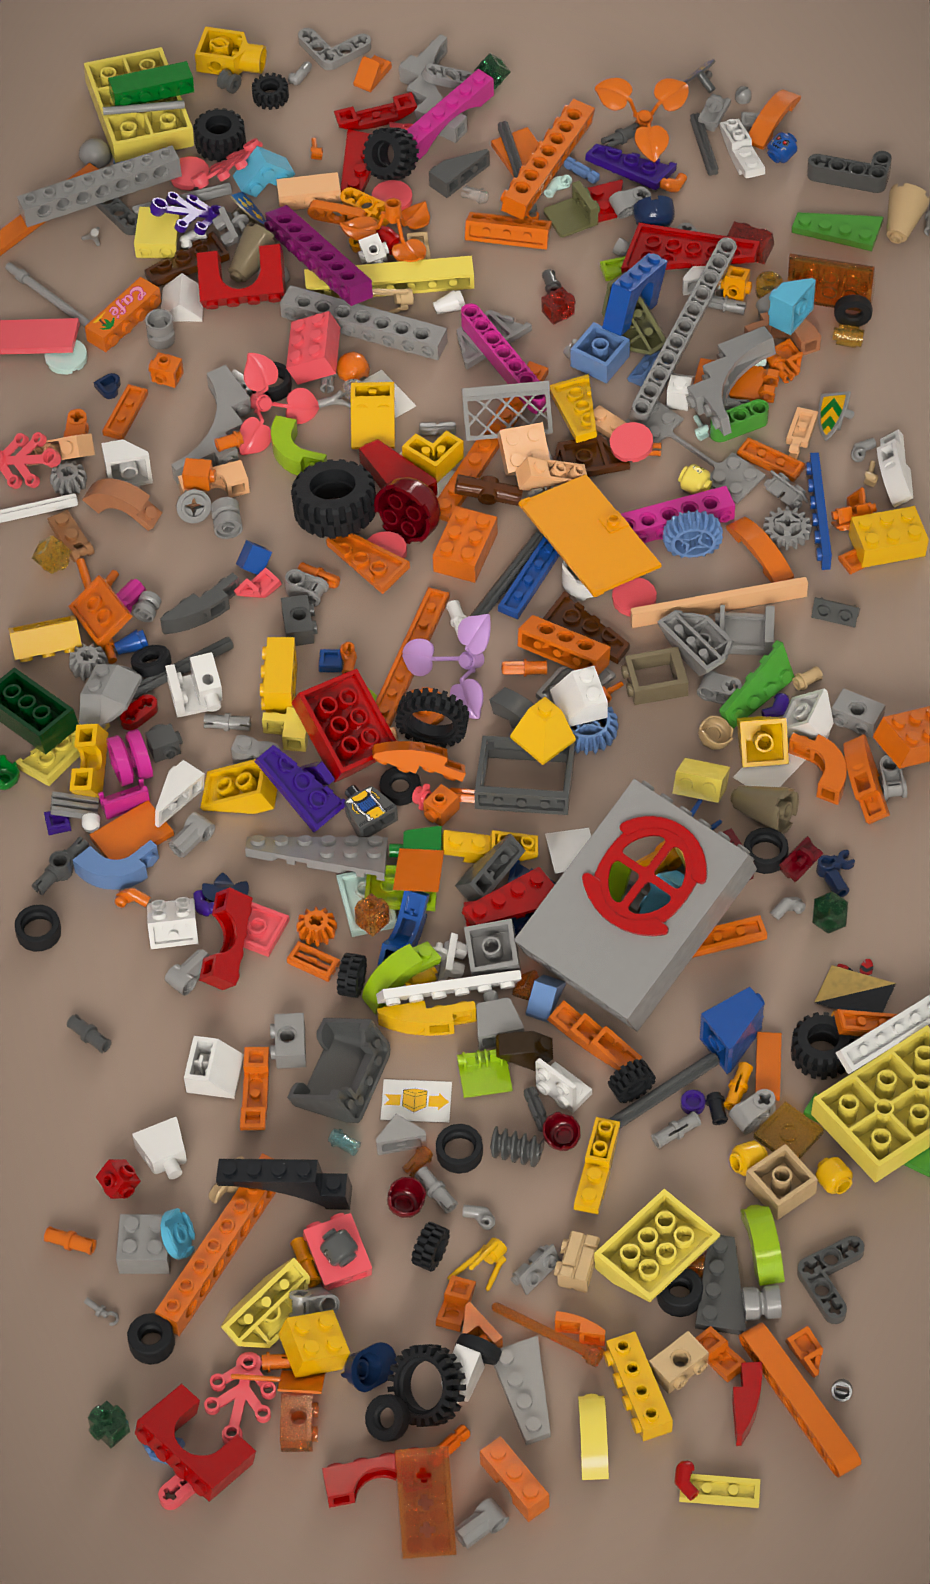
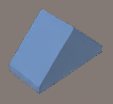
[526,974,566,1023]

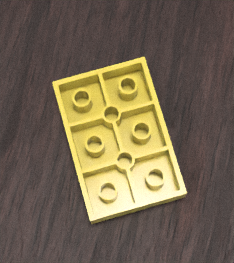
[84,47,194,163]
[811,1025,930,1183]

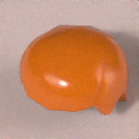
[336,351,370,383]

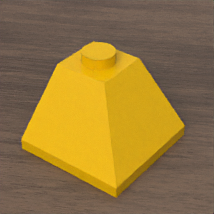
[510,697,576,765]
[737,716,789,768]

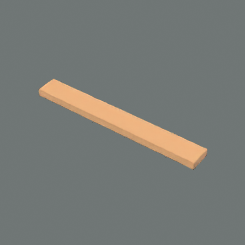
[630,577,808,628]

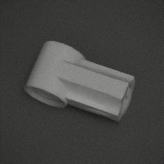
[169,812,215,858]
[165,949,209,996]
[453,1498,509,1549]

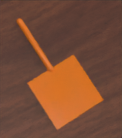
[230,1370,325,1394]

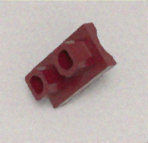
[779,836,823,882]

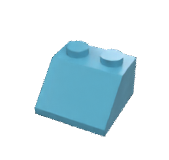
[768,278,816,336]

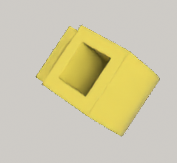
[262,707,308,752]

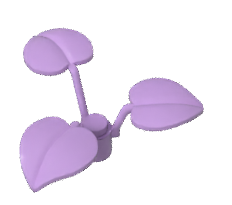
[402,614,491,719]

